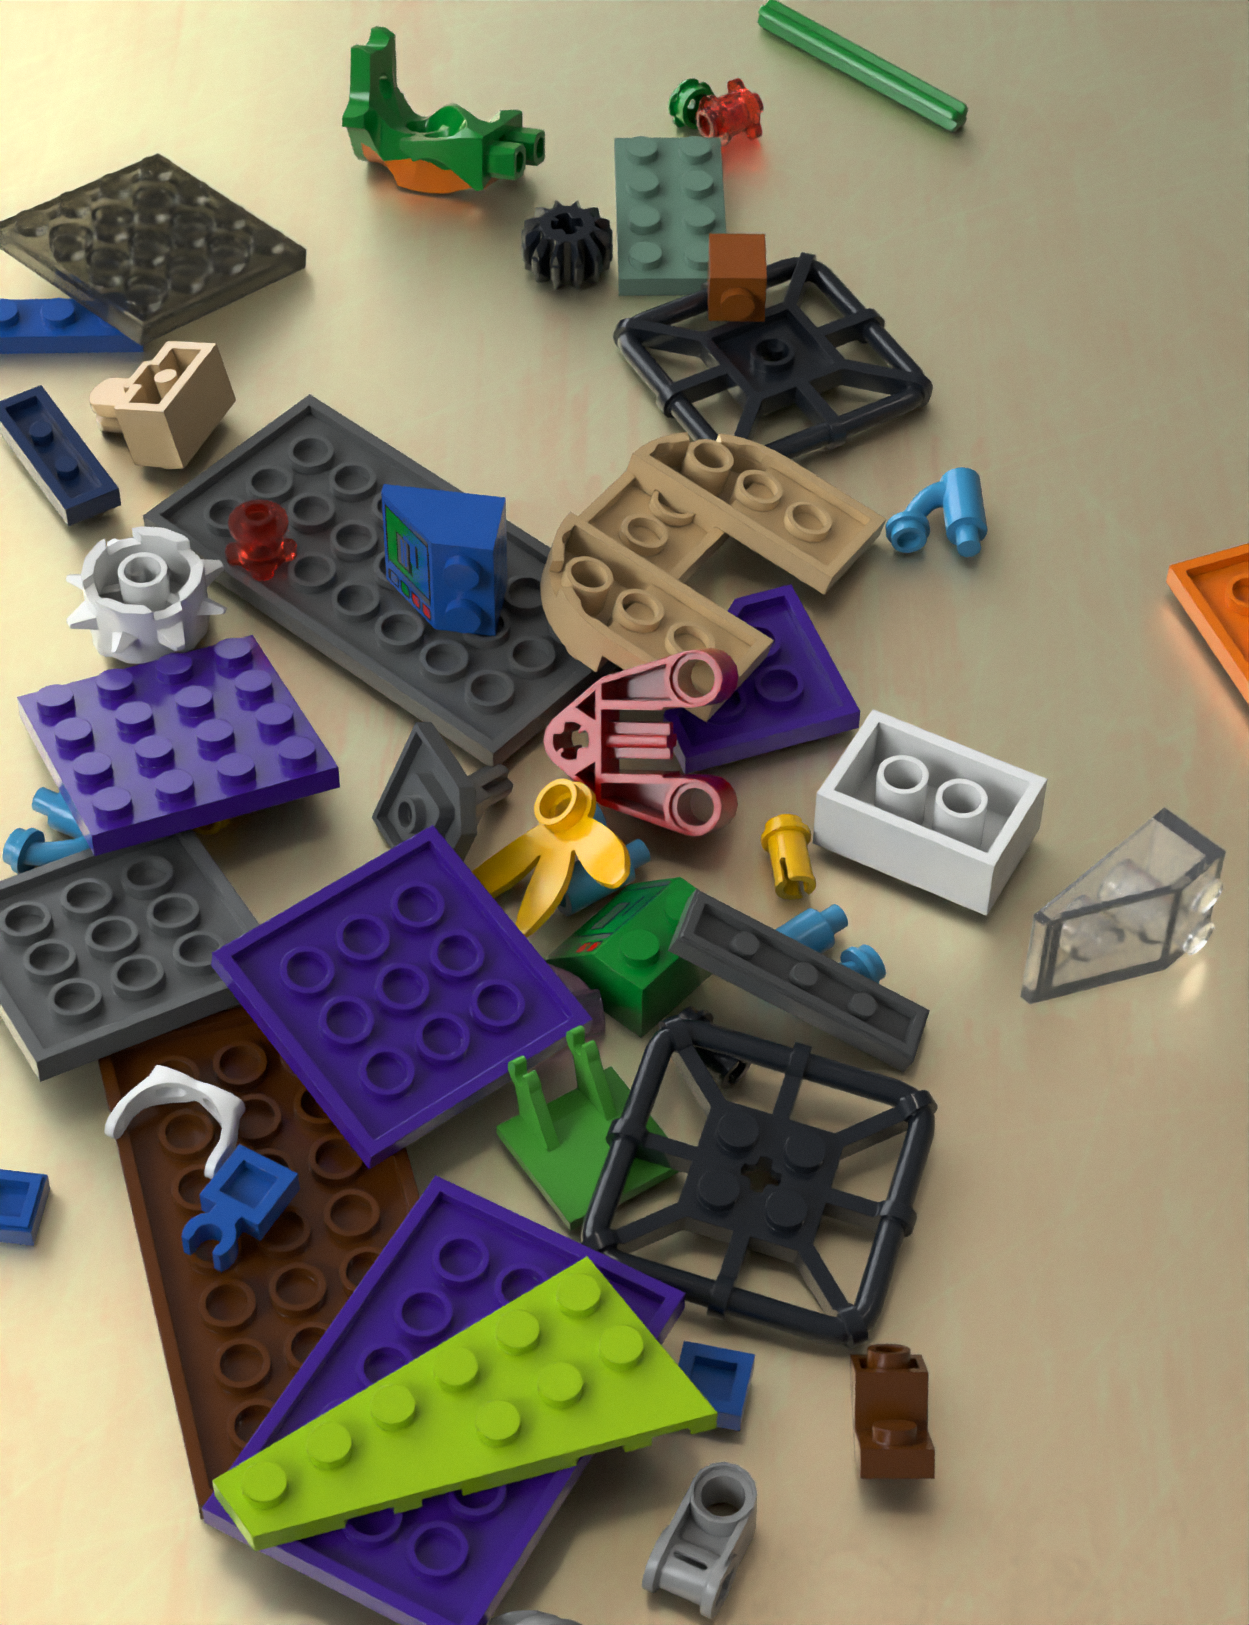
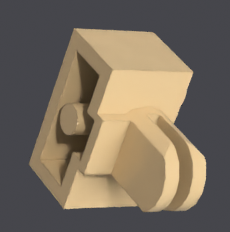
[89,341,236,469]

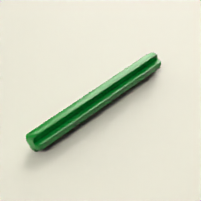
[757,0,968,132]

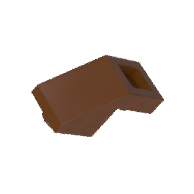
[850,1344,935,1479]

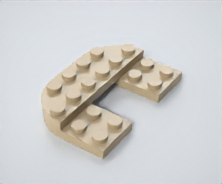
[540,432,887,722]

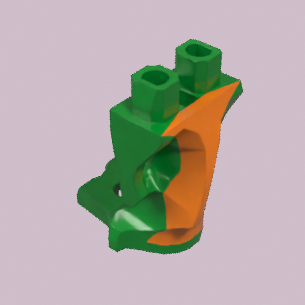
[342,26,545,194]

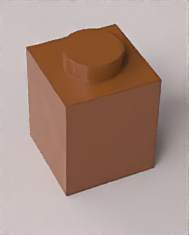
[707,233,767,321]

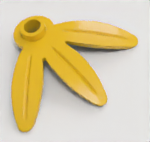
[471,779,631,938]

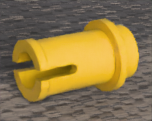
[760,814,816,900]

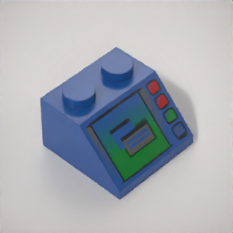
[381,484,508,636]

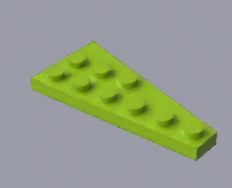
[212,1256,717,1551]

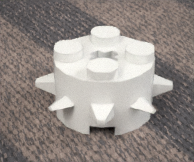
[66,526,226,664]

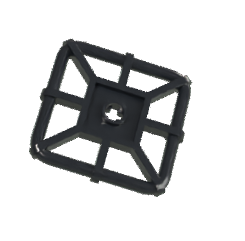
[613,252,933,459]
[581,1015,938,1349]

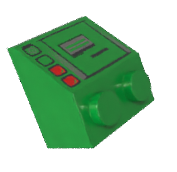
[544,877,712,1038]

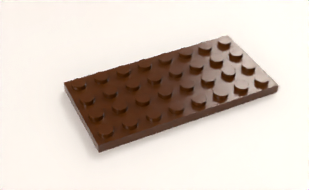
[98,1006,420,1520]

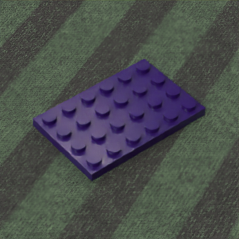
[202,1175,685,1625]

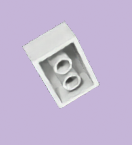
[813,709,1048,916]

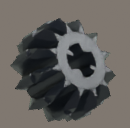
[521,200,613,290]

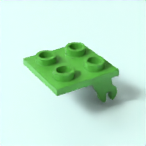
[496,1025,680,1231]

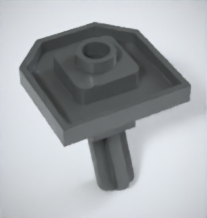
[372,722,513,862]

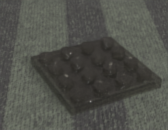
[0,153,307,346]

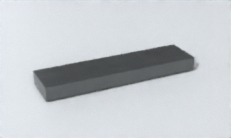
[668,889,930,1072]

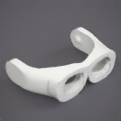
[104,1065,246,1179]

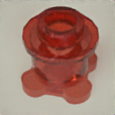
[696,78,764,147]
[225,499,298,581]

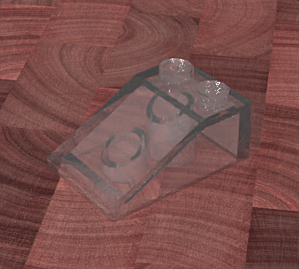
[1020,807,1226,1004]

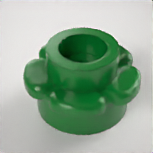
[668,78,718,130]

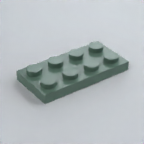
[614,136,726,296]

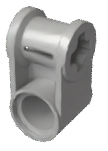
[642,1462,757,1619]

